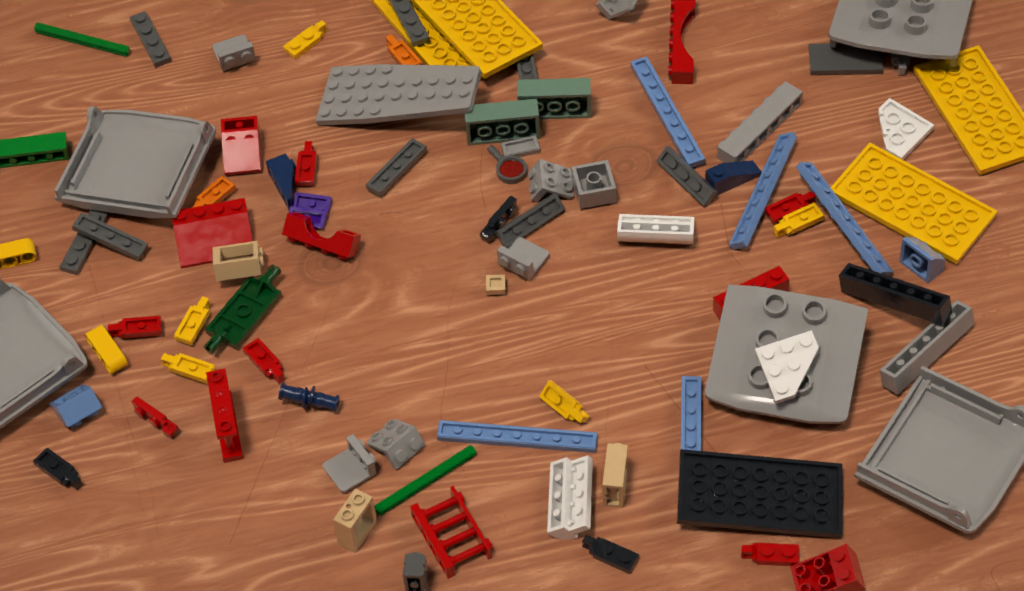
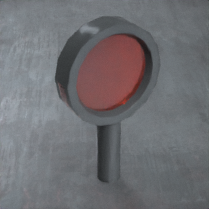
[487,145,527,184]

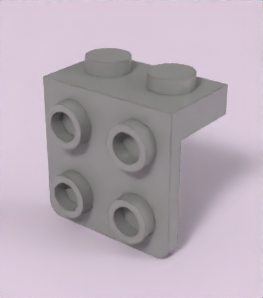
[595,0,638,20]
[212,35,256,71]
[528,159,574,202]
[497,237,549,280]
[366,419,426,469]
[323,434,377,493]

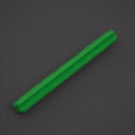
[34,22,130,56]
[374,445,476,516]

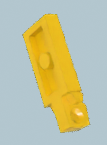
[283,20,328,59]
[773,203,825,238]
[174,296,211,346]
[161,353,215,384]
[539,380,590,423]

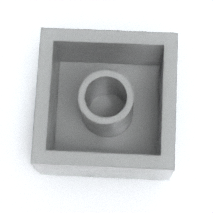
[572,160,616,209]

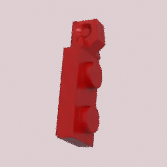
[295,141,317,186]
[765,191,816,225]
[108,316,162,338]
[242,338,285,384]
[131,396,180,438]
[741,542,799,566]

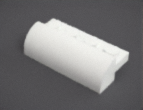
[617,214,694,245]
[547,455,593,539]

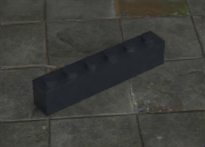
[839,263,952,326]

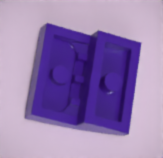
[289,192,333,230]

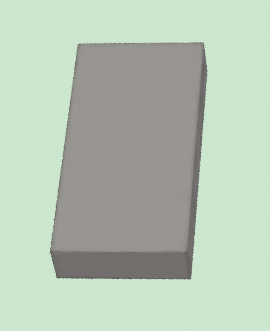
[501,135,541,157]

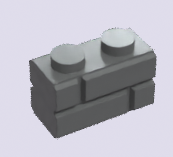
[403,552,429,591]

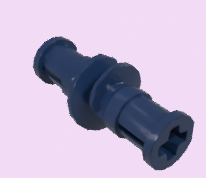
[278,382,340,413]

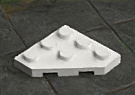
[878,98,934,160]
[755,330,819,404]

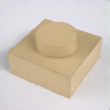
[486,274,506,295]

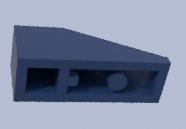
[266,153,296,210]
[705,160,762,196]

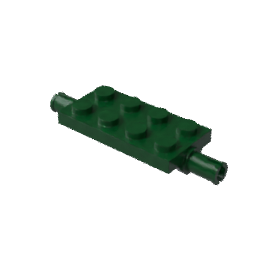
[204,264,282,354]

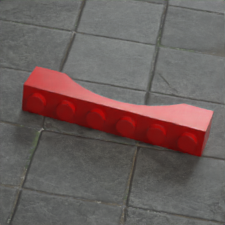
[668,0,696,84]

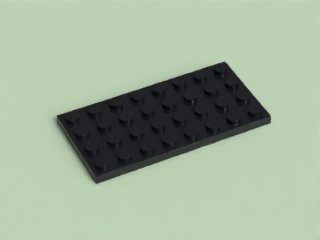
[677,449,843,538]

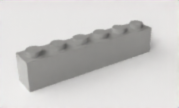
[717,81,803,163]
[880,300,974,394]

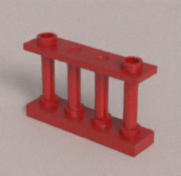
[206,368,243,463]
[410,486,493,579]

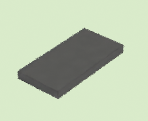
[808,43,883,75]

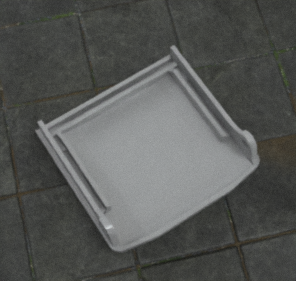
[828,0,973,67]
[54,106,216,218]
[0,278,88,429]
[705,284,868,424]
[854,366,1024,534]

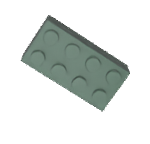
[517,78,591,119]
[465,99,540,146]

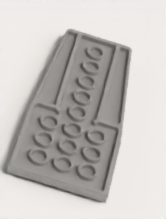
[315,64,482,126]

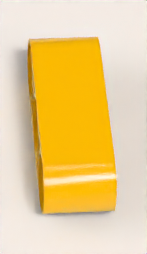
[0,238,37,270]
[84,324,128,374]

